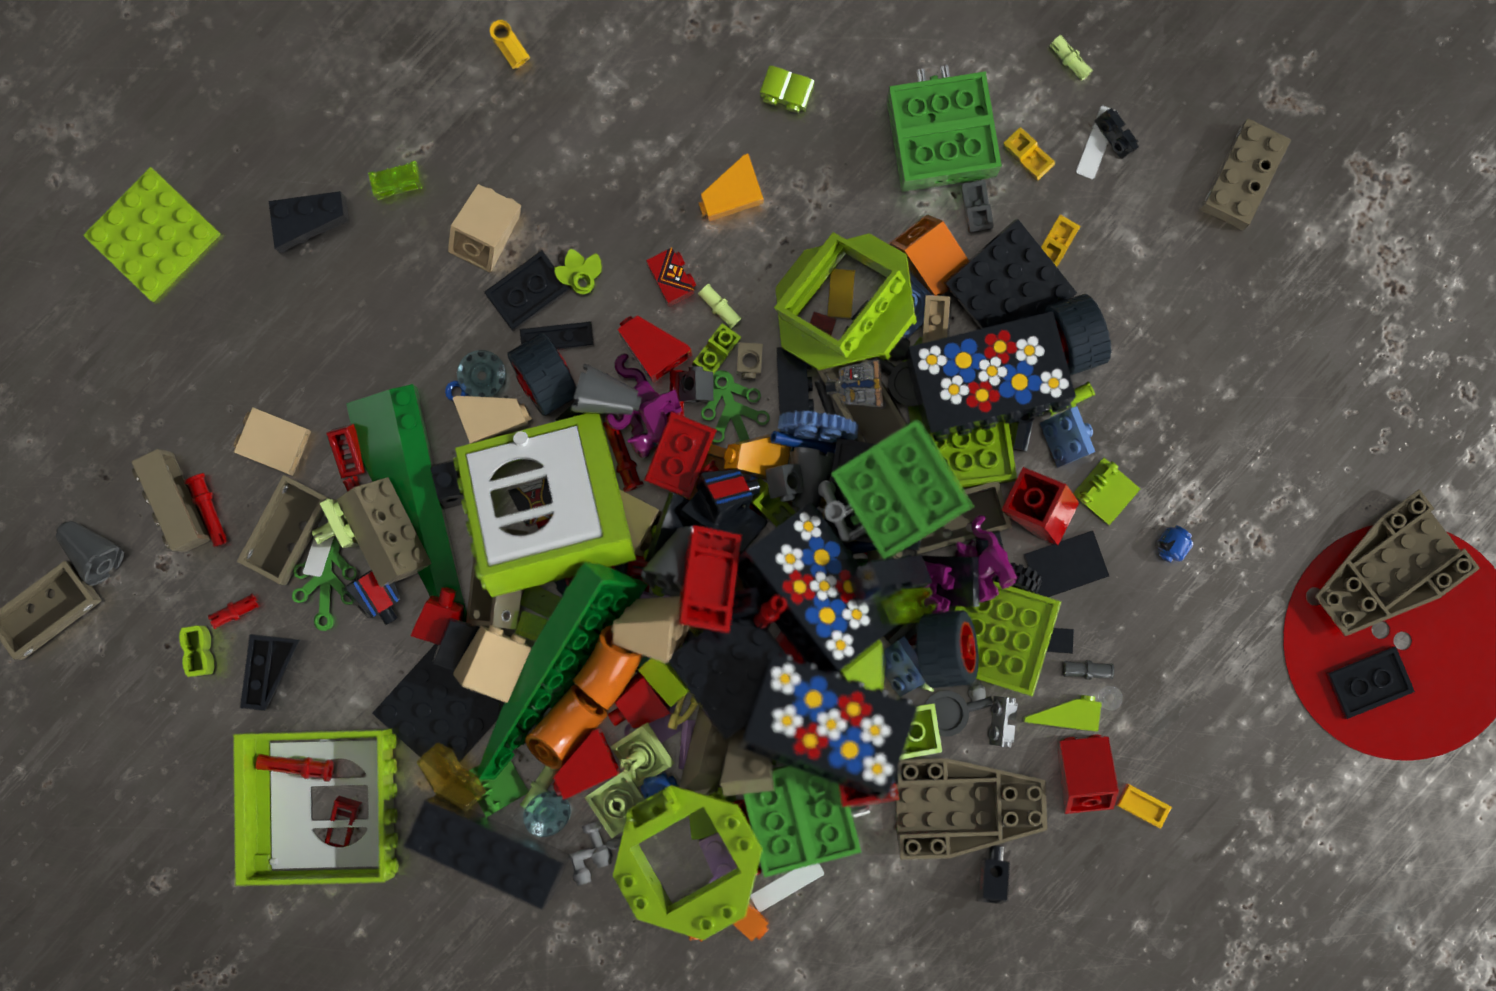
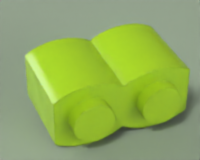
[760,65,815,113]
[179,625,214,677]

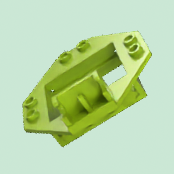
[774,232,917,370]
[613,785,762,940]

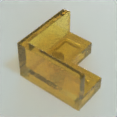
[417,742,486,812]

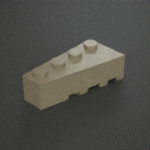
[721,726,774,796]

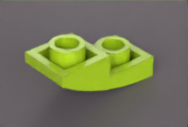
[692,323,741,375]

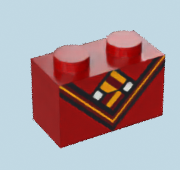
[646,247,696,307]

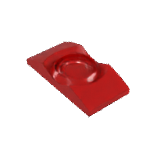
[679,526,742,633]

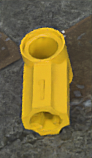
[490,20,530,69]

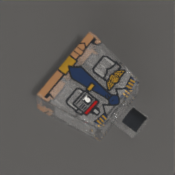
[826,360,883,407]

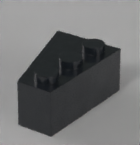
[268,191,349,254]
[777,347,814,432]
[849,554,932,606]
[240,634,300,711]

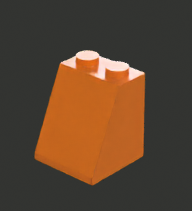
[890,215,969,296]

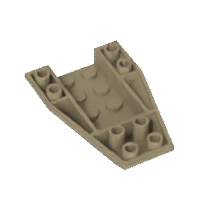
[1315,489,1480,636]
[895,758,1047,860]

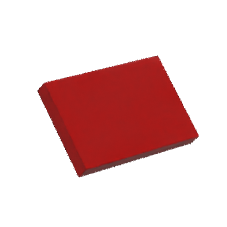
[644,411,717,498]

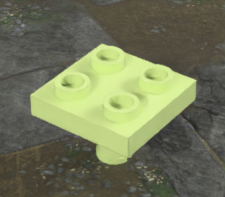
[312,499,359,548]
[610,723,675,787]
[584,772,645,839]

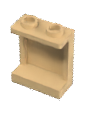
[234,407,311,476]

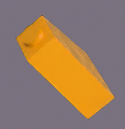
[698,154,764,221]
[724,432,793,480]

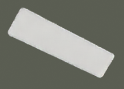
[1076,106,1119,179]
[303,514,334,577]
[751,864,824,912]

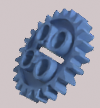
[778,411,858,443]

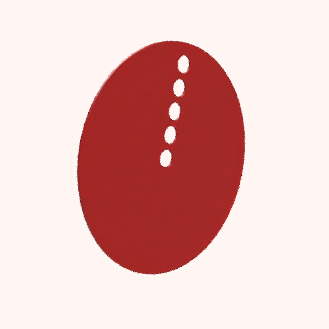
[1283,525,1496,761]

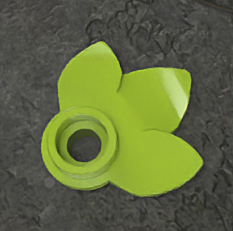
[554,249,602,295]

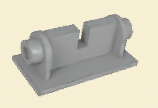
[989,696,1018,747]

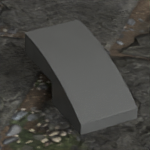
[961,180,994,232]

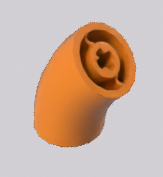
[573,625,642,710]
[525,685,607,770]

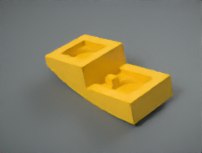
[1003,127,1055,181]
[1041,214,1081,267]

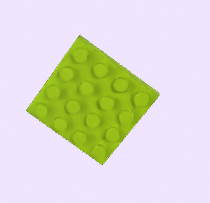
[83,167,221,303]
[907,406,1017,488]
[955,581,1061,696]

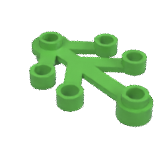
[701,370,770,444]
[292,538,358,631]

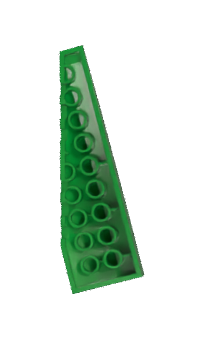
[346,384,467,622]
[476,562,648,780]

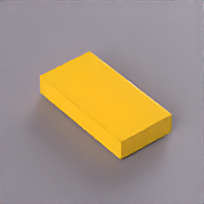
[827,269,855,319]
[1116,783,1172,829]

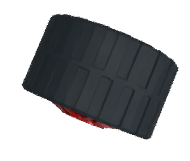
[1044,294,1112,375]
[507,333,577,416]
[916,610,979,688]

